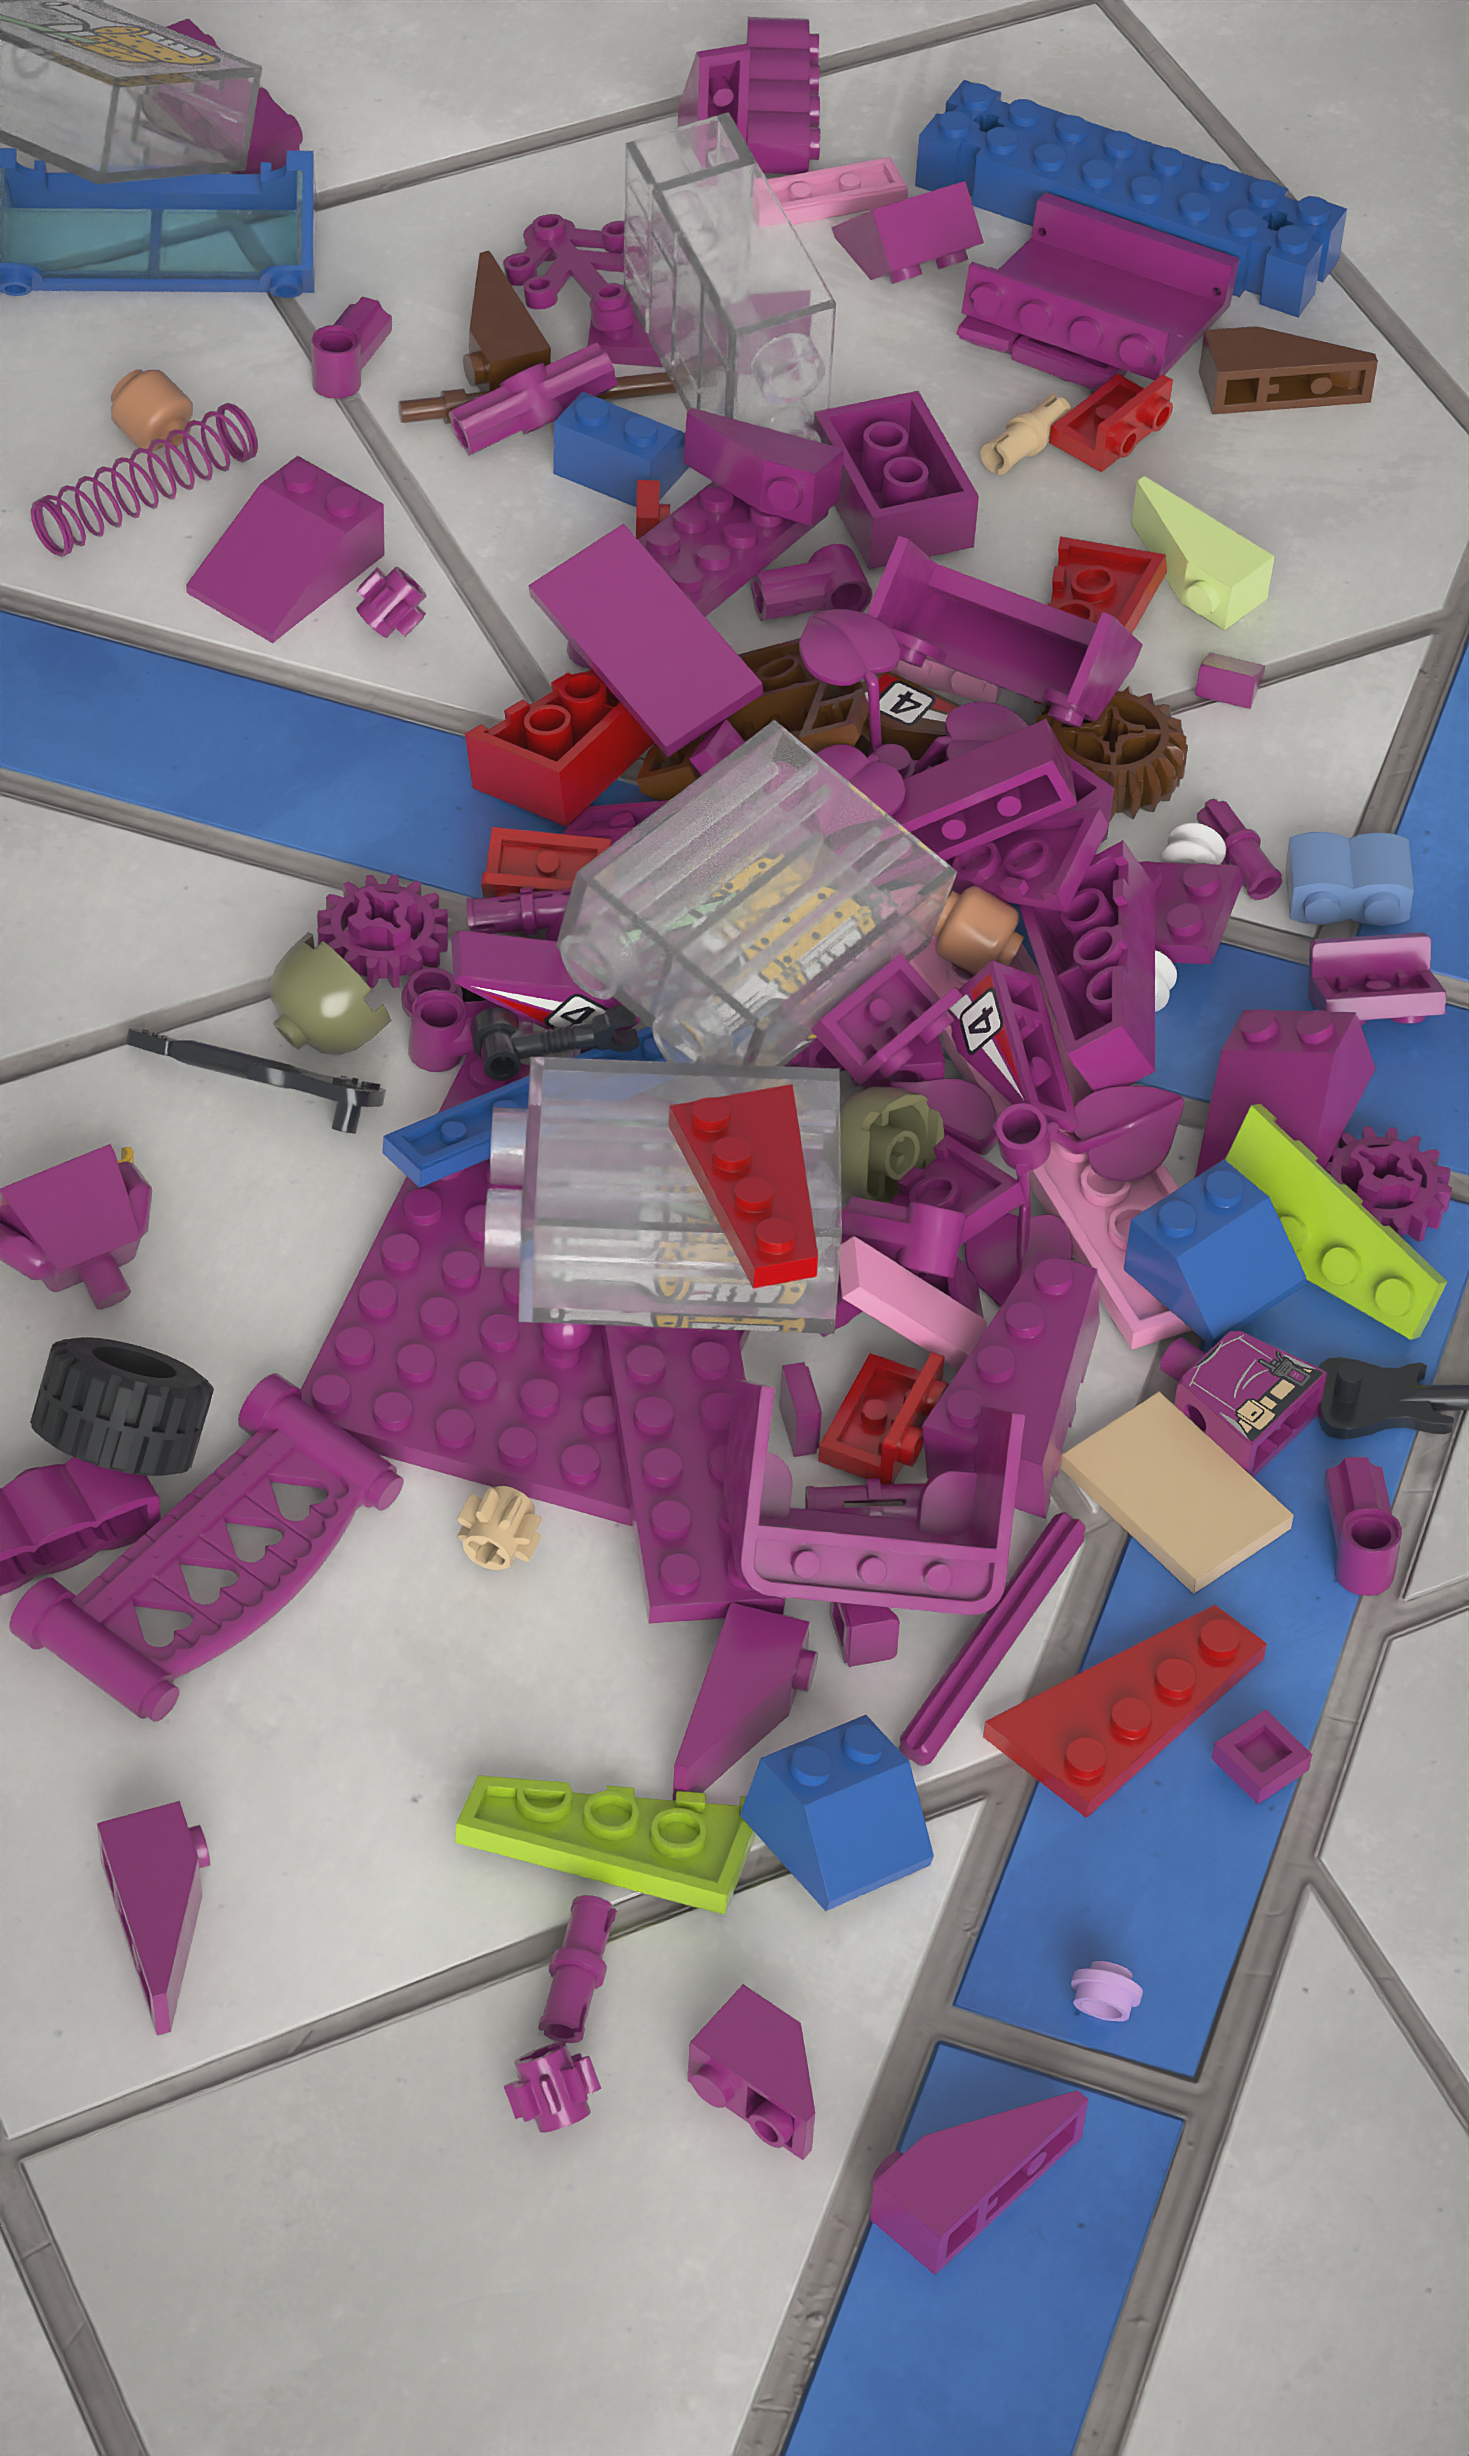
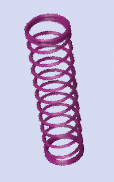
[31,402,258,557]

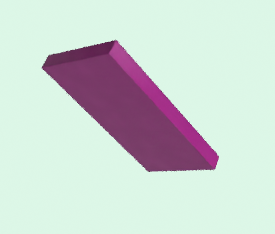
[528,523,763,757]

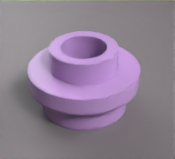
[1071,1961,1143,2021]

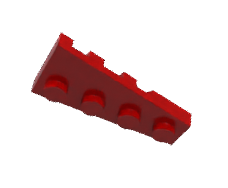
[1034,536,1167,705]
[668,1084,818,1289]
[983,1605,1267,1818]

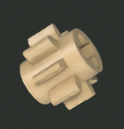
[456,1486,542,1570]

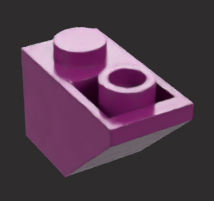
[687,1984,815,2160]

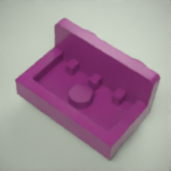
[1308,932,1446,1026]
[810,953,963,1086]

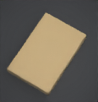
[1060,1392,1294,1594]

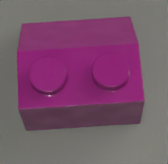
[831,181,984,284]

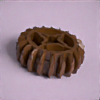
[1036,686,1188,821]

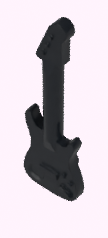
[126,1028,386,1134]
[1318,1357,1469,1439]

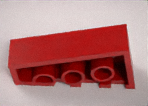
[465,668,655,827]

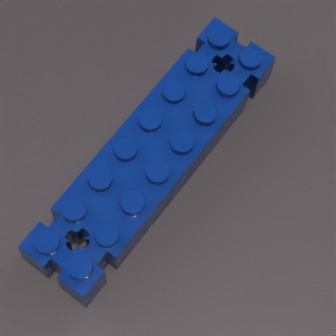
[915,80,1347,318]

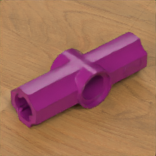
[448,342,618,456]

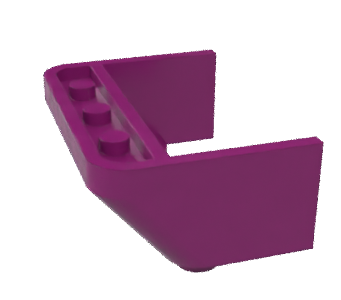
[867,536,1143,728]
[724,1379,1025,1615]

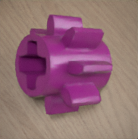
[356,566,427,638]
[504,2042,601,2133]

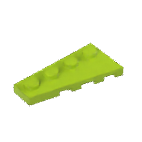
[1225,1104,1448,1340]
[455,1775,756,1915]

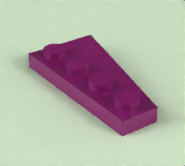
[788,1135,1026,1337]

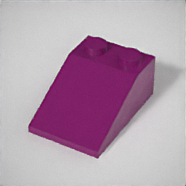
[186,455,385,643]
[1195,1009,1376,1178]

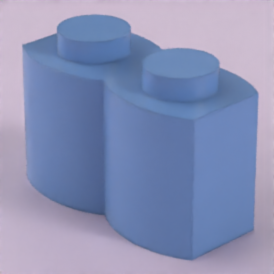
[1286,832,1414,926]

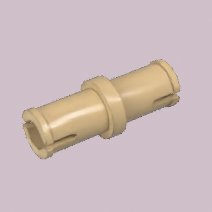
[980,394,1072,475]

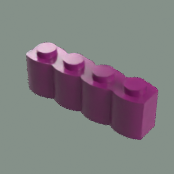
[746,17,820,174]
[0,1457,161,1596]

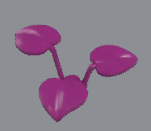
[799,609,1029,839]
[890,1078,1184,1308]

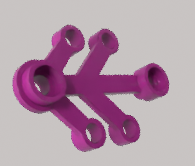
[503,214,657,332]

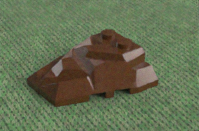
[636,638,870,812]

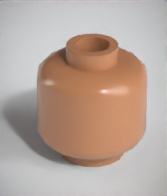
[111,369,193,451]
[929,886,1025,976]

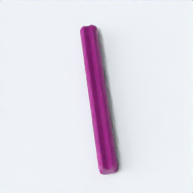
[899,1512,1086,1766]

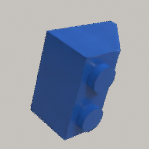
[553,392,689,507]
[1124,1159,1306,1347]
[740,1715,934,1912]

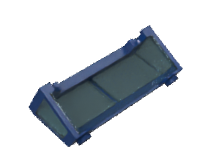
[0,148,317,298]

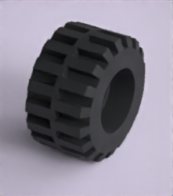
[30,1337,214,1476]

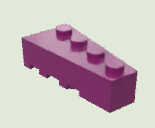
[1018,840,1155,1092]
[922,1250,1100,1519]

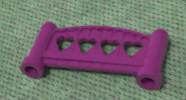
[9,1373,404,1722]

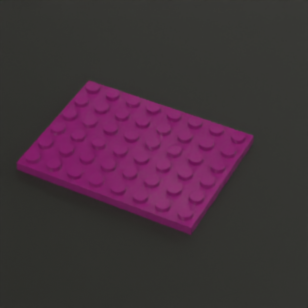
[300,1052,823,1527]

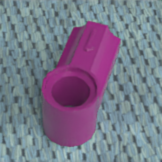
[311,296,392,399]
[751,544,873,621]
[408,989,534,1072]
[835,1197,966,1278]
[1324,1457,1402,1596]

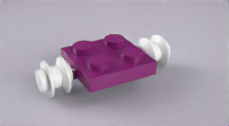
[1139,823,1243,1012]

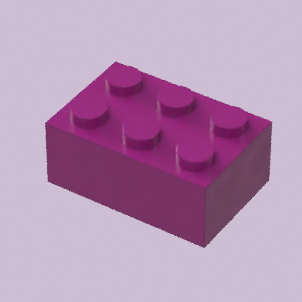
[812,391,979,570]

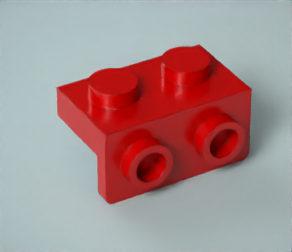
[1049,374,1173,472]
[481,827,612,898]
[818,1352,950,1484]

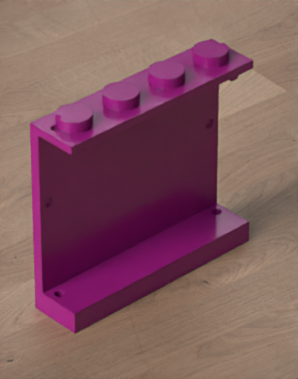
[961,193,1240,380]

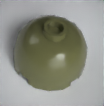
[270,932,392,1055]
[822,1087,944,1203]

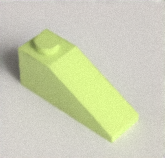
[1131,476,1274,630]

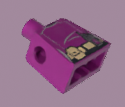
[1160,1331,1327,1478]

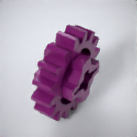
[317,875,448,989]
[1324,1126,1452,1242]

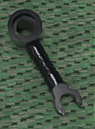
[470,1005,640,1081]

